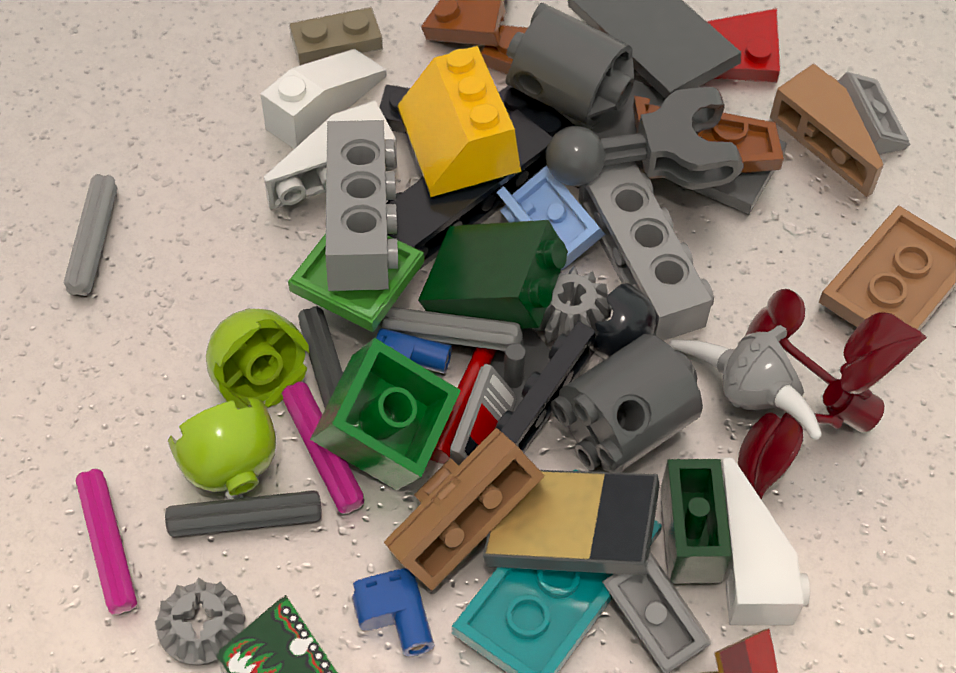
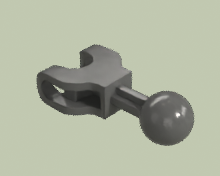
[546,87,743,190]

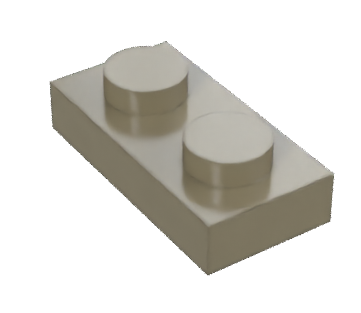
[289,7,383,65]

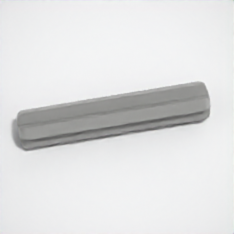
[63,174,117,296]
[382,307,522,351]

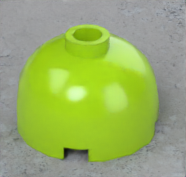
[206,308,309,409]
[168,398,276,496]

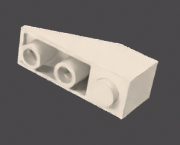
[264,100,397,210]

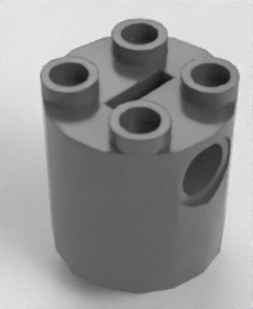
[505,2,635,127]
[550,334,703,473]

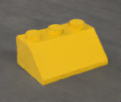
[398,46,521,197]

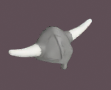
[669,325,821,440]

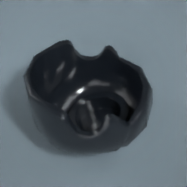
[594,283,657,360]

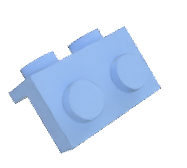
[497,165,605,271]

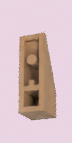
[769,63,884,197]

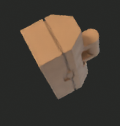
[383,428,545,591]

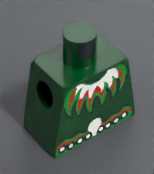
[216,595,338,673]

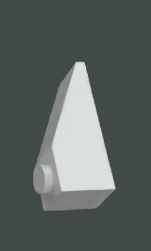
[260,49,387,149]
[721,458,810,625]

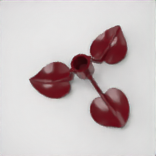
[738,289,927,499]

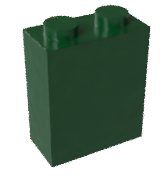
[418,220,568,329]

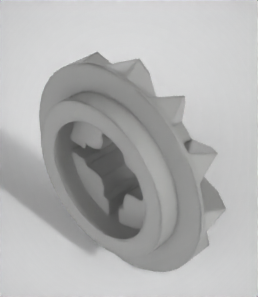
[154,578,244,664]

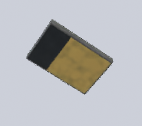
[483,470,660,575]

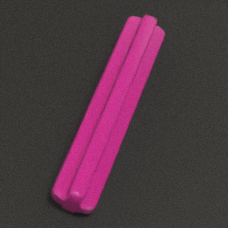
[282,381,364,514]
[75,469,137,615]

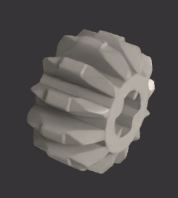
[534,265,612,344]

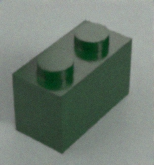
[660,459,732,583]

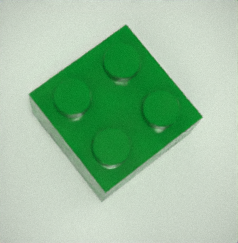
[310,338,461,490]

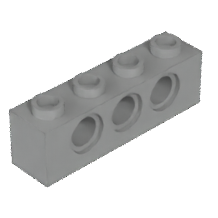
[325,120,398,291]
[578,161,714,341]

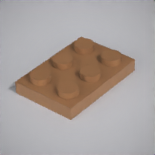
[818,205,956,331]

